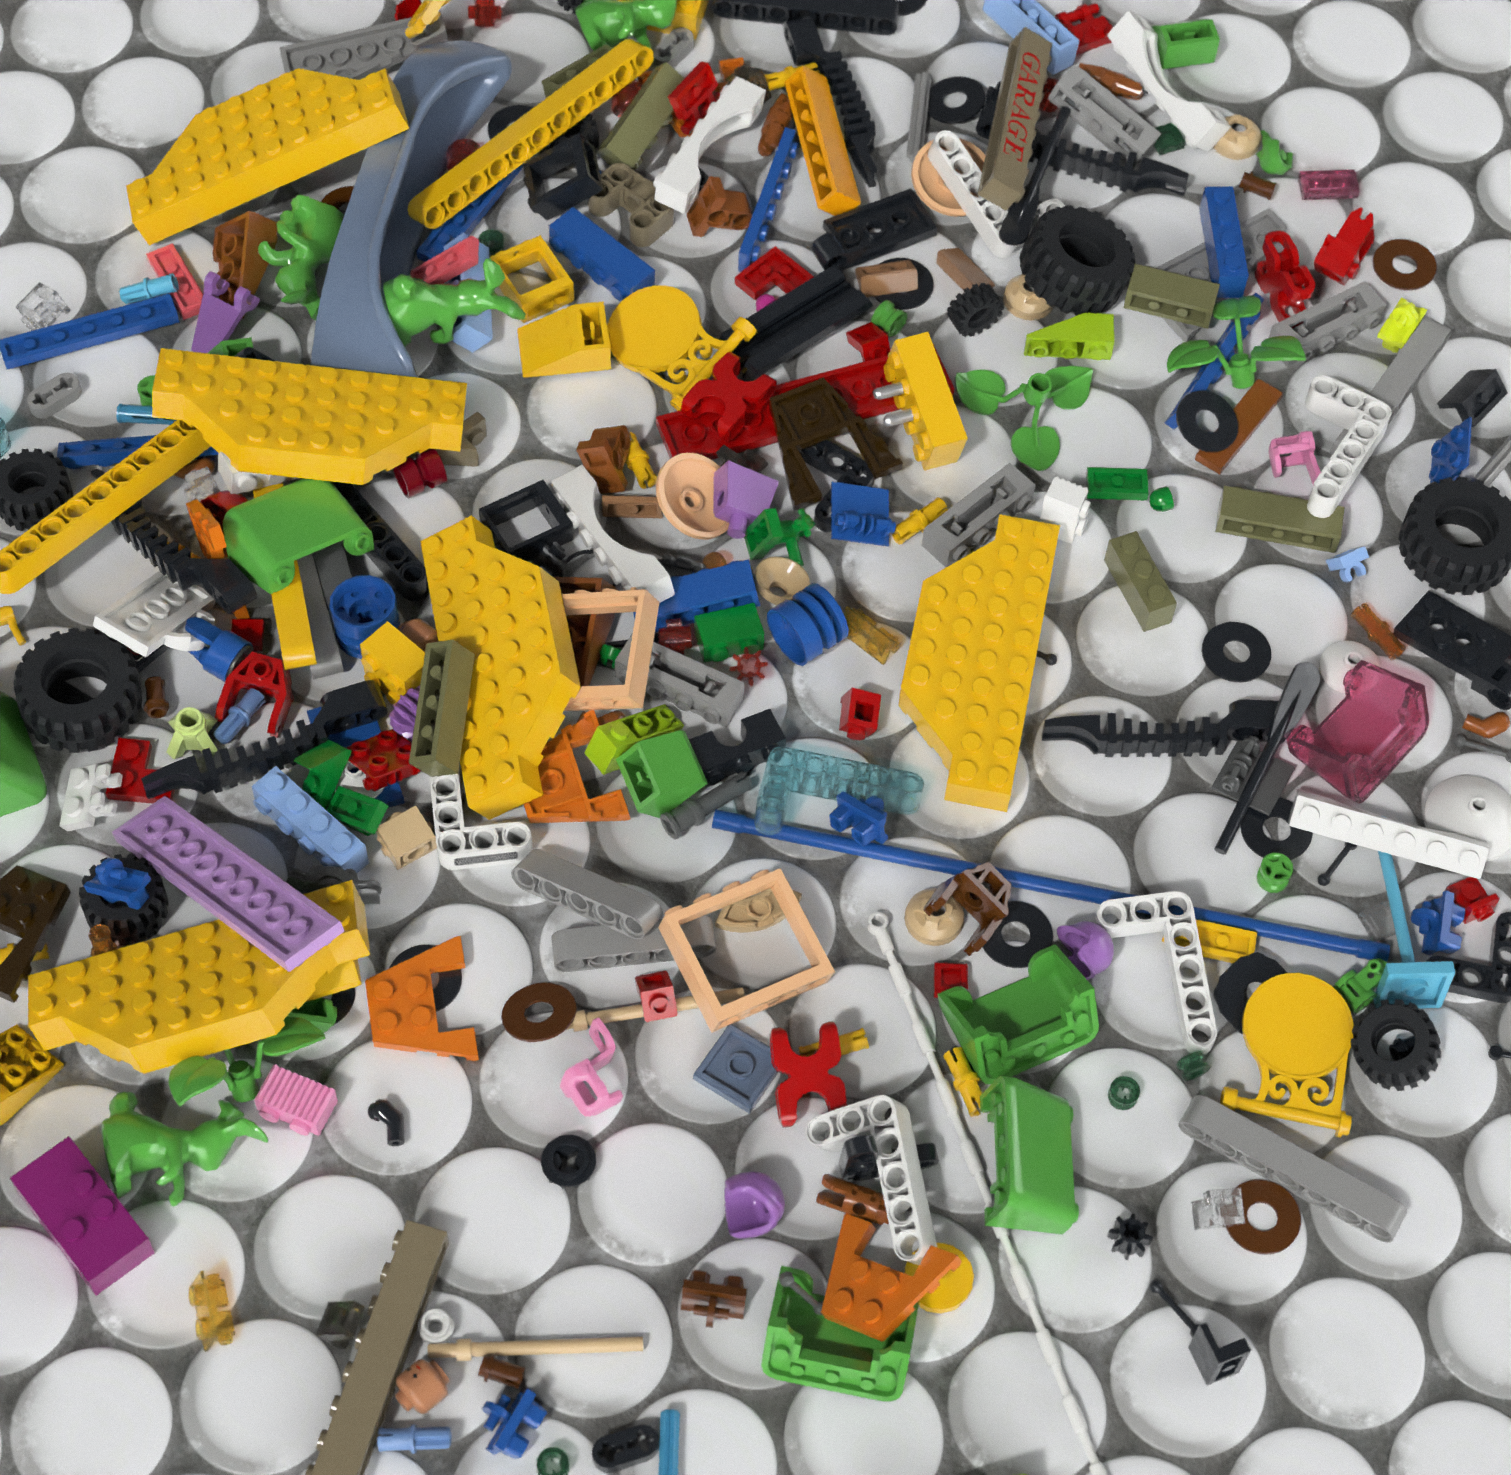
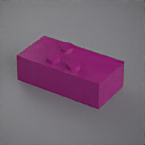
[10,1136,155,1296]

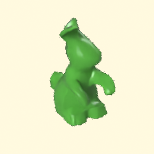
[575,0,677,51]
[258,195,344,321]
[383,258,526,346]
[102,1092,269,1207]

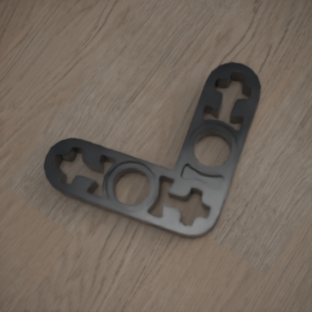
[799,440,874,532]
[1426,912,1511,1003]
[839,1135,939,1182]

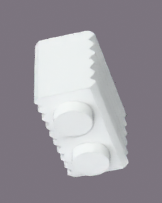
[1040,476,1091,543]

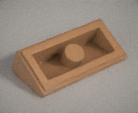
[936,248,995,291]
[855,260,918,297]
[602,495,663,519]

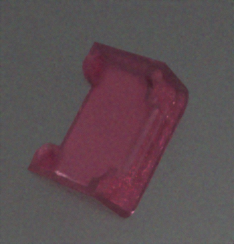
[1287,660,1429,803]

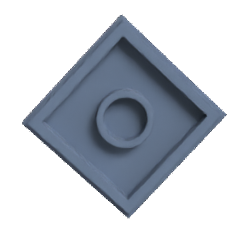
[693,1024,779,1114]

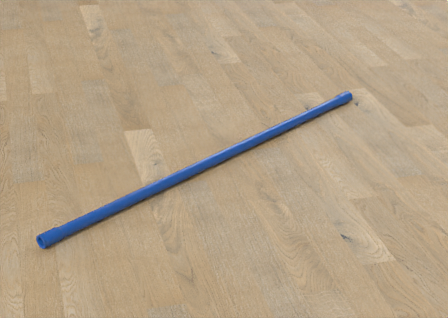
[712,809,1390,962]

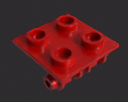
[346,729,420,792]

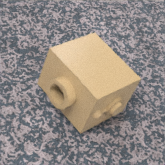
[377,805,437,870]

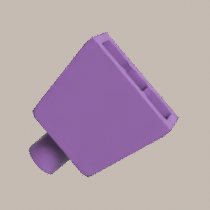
[713,460,778,539]

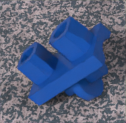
[829,791,888,847]
[83,857,151,910]
[1411,890,1465,956]
[482,1388,547,1459]

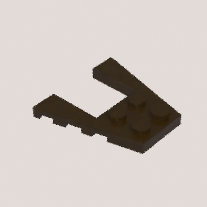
[769,378,903,511]
[0,865,71,1003]

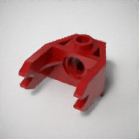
[1314,207,1374,286]
[215,652,294,738]

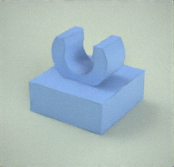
[1326,546,1369,582]

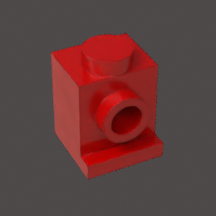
[839,687,881,740]

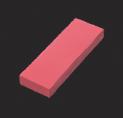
[411,235,479,285]
[146,243,203,320]

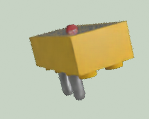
[873,332,968,471]

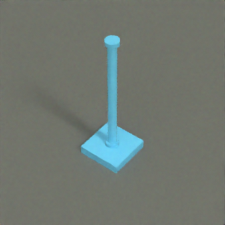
[1374,816,1455,1009]

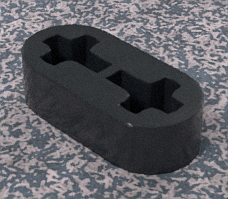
[592,1424,659,1473]

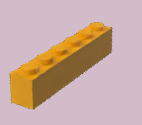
[784,65,861,216]

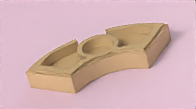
[715,888,802,933]

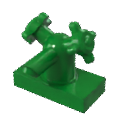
[744,508,815,566]

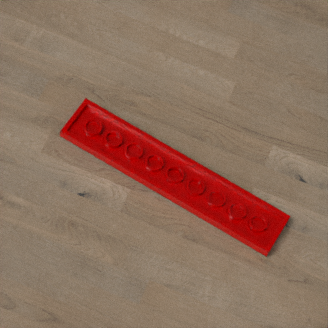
[656,344,954,460]

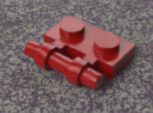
[1054,3,1113,55]
[668,61,720,135]

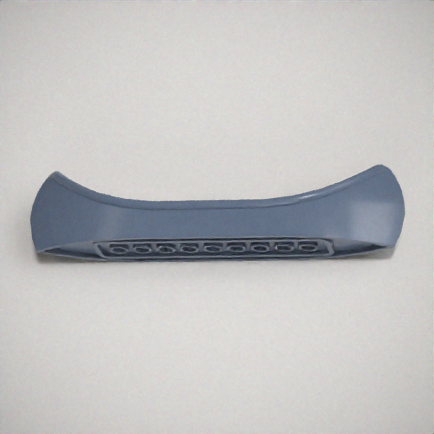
[311,40,512,377]

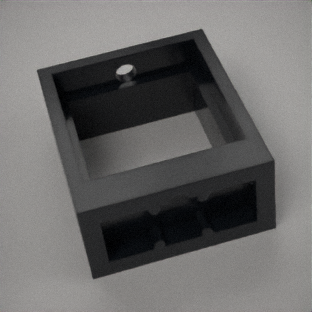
[523,133,603,221]
[479,479,574,562]

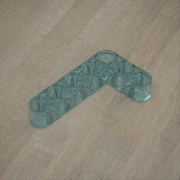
[754,747,924,835]

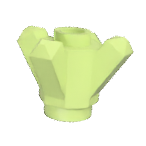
[166,707,218,759]

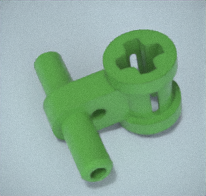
[1333,959,1387,1014]

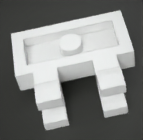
[59,764,123,832]

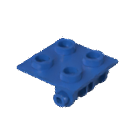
[1429,417,1472,484]
[831,482,896,547]

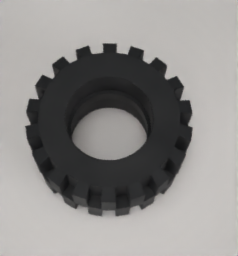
[0,449,74,531]
[79,854,169,946]
[1351,999,1441,1091]

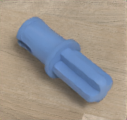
[214,688,265,744]
[377,1424,452,1454]

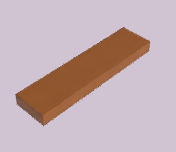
[1195,378,1283,475]

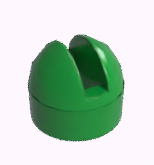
[1149,486,1174,512]
[600,644,622,669]

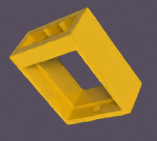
[489,235,574,323]

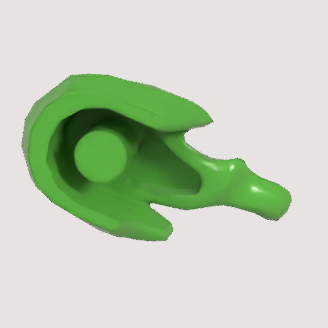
[1256,130,1293,175]

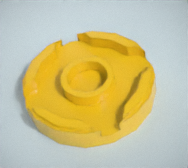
[904,1242,974,1314]

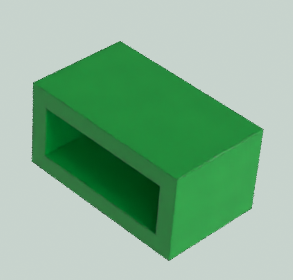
[694,603,764,663]

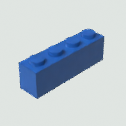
[1199,186,1249,298]
[549,207,655,301]
[633,559,761,632]

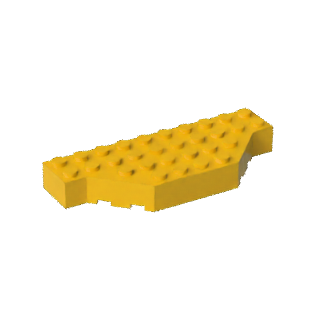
[126,68,409,246]
[152,348,467,485]
[898,514,1060,812]
[420,515,581,820]
[28,880,370,1074]

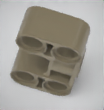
[588,163,674,247]

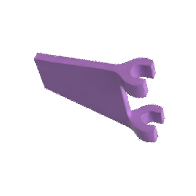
[191,271,260,353]

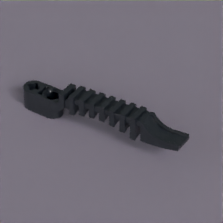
[784,17,878,188]
[975,102,1189,196]
[91,468,257,614]
[141,680,388,799]
[1041,699,1290,757]

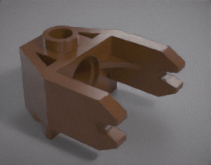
[923,862,1012,956]

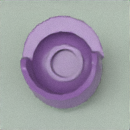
[1057,921,1114,980]

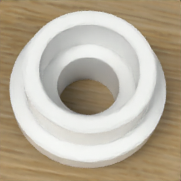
[418,1308,454,1344]

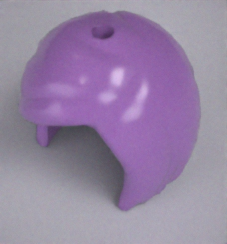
[724,1171,785,1238]

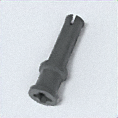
[660,771,753,840]

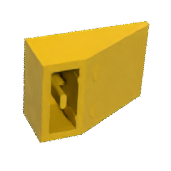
[517,301,611,378]
[0,1024,64,1126]

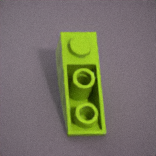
[1023,313,1114,360]
[584,704,684,775]

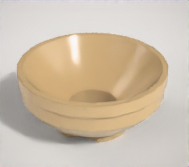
[1213,115,1261,160]
[1003,274,1054,320]
[754,557,810,605]
[904,888,964,946]

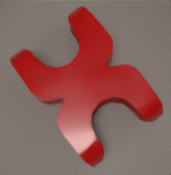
[1254,231,1315,328]
[681,352,777,442]
[769,1021,847,1128]

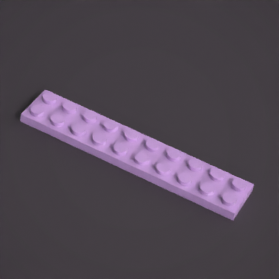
[112,796,344,972]

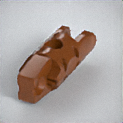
[1078,63,1144,101]
[757,93,793,157]
[816,1174,906,1225]

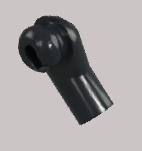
[368,1099,405,1146]

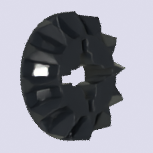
[541,1135,596,1189]

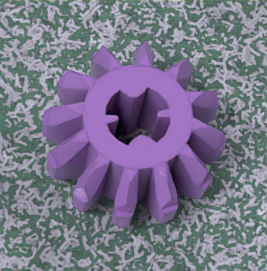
[389,686,420,742]

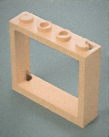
[561,587,659,711]
[658,868,835,1033]

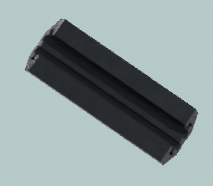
[719,265,874,382]

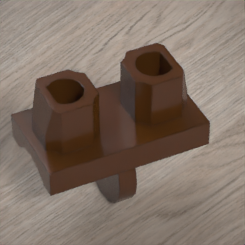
[680,1270,747,1328]

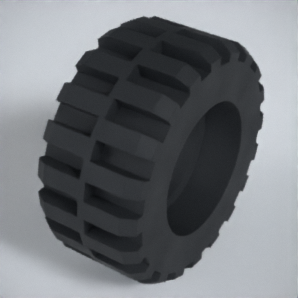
[1019,206,1136,316]
[1398,477,1511,595]
[13,628,142,753]

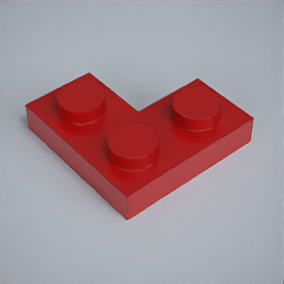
[734,246,814,300]
[106,738,175,804]

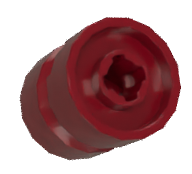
[393,448,448,499]

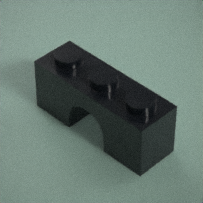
[689,709,786,785]

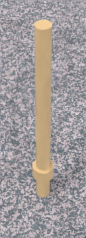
[545,987,745,1032]
[428,1337,643,1361]

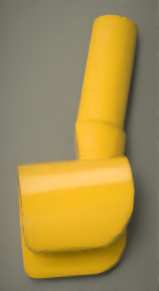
[0,606,26,646]

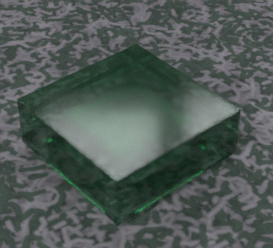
[1153,123,1186,156]

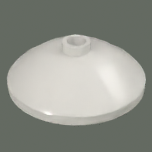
[1423,775,1511,862]

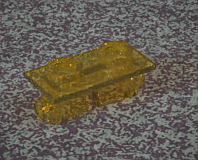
[843,606,901,665]
[188,1271,236,1352]

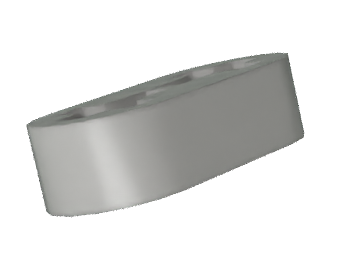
[653,28,694,68]
[27,373,82,418]

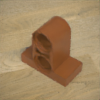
[686,176,753,237]
[576,425,630,494]

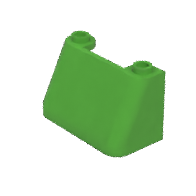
[223,478,374,594]
[0,691,47,817]
[937,944,1099,1084]
[980,1075,1079,1235]
[761,1266,919,1402]

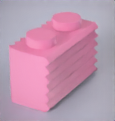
[254,1065,338,1136]

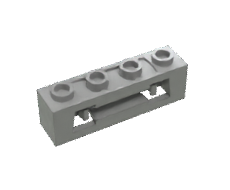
[1048,64,1161,168]
[1269,281,1386,368]
[921,463,1035,567]
[615,633,744,727]

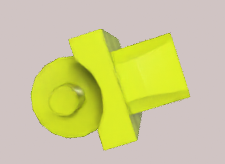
[1377,297,1427,353]

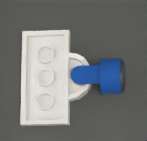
[93,571,254,682]

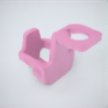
[1269,431,1321,485]
[560,1017,623,1117]

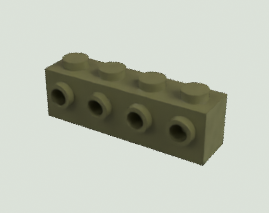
[596,62,684,171]
[1215,486,1345,553]
[409,640,475,777]

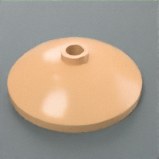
[911,138,986,217]
[656,453,729,540]

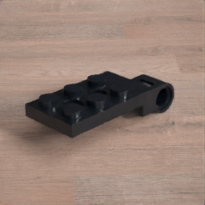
[811,188,938,271]
[1393,590,1511,710]

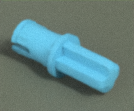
[119,273,179,304]

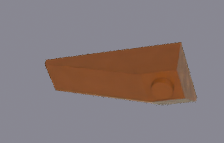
[213,210,278,320]
[554,577,619,686]

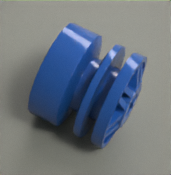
[329,575,400,659]
[767,583,849,666]

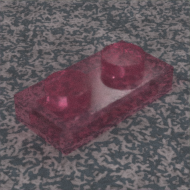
[1298,169,1360,200]

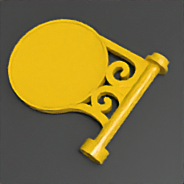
[607,285,757,411]
[1219,973,1354,1138]

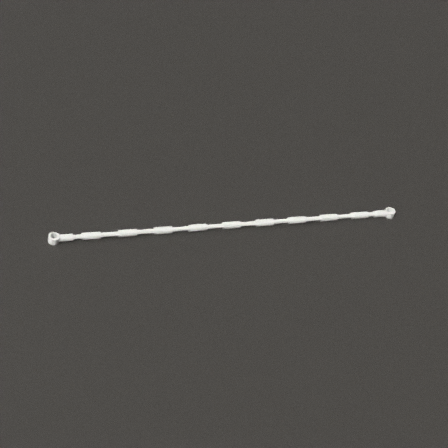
[867,912,1107,1475]

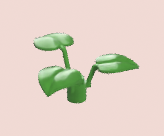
[1167,295,1306,389]
[955,366,1093,471]
[169,1017,326,1107]

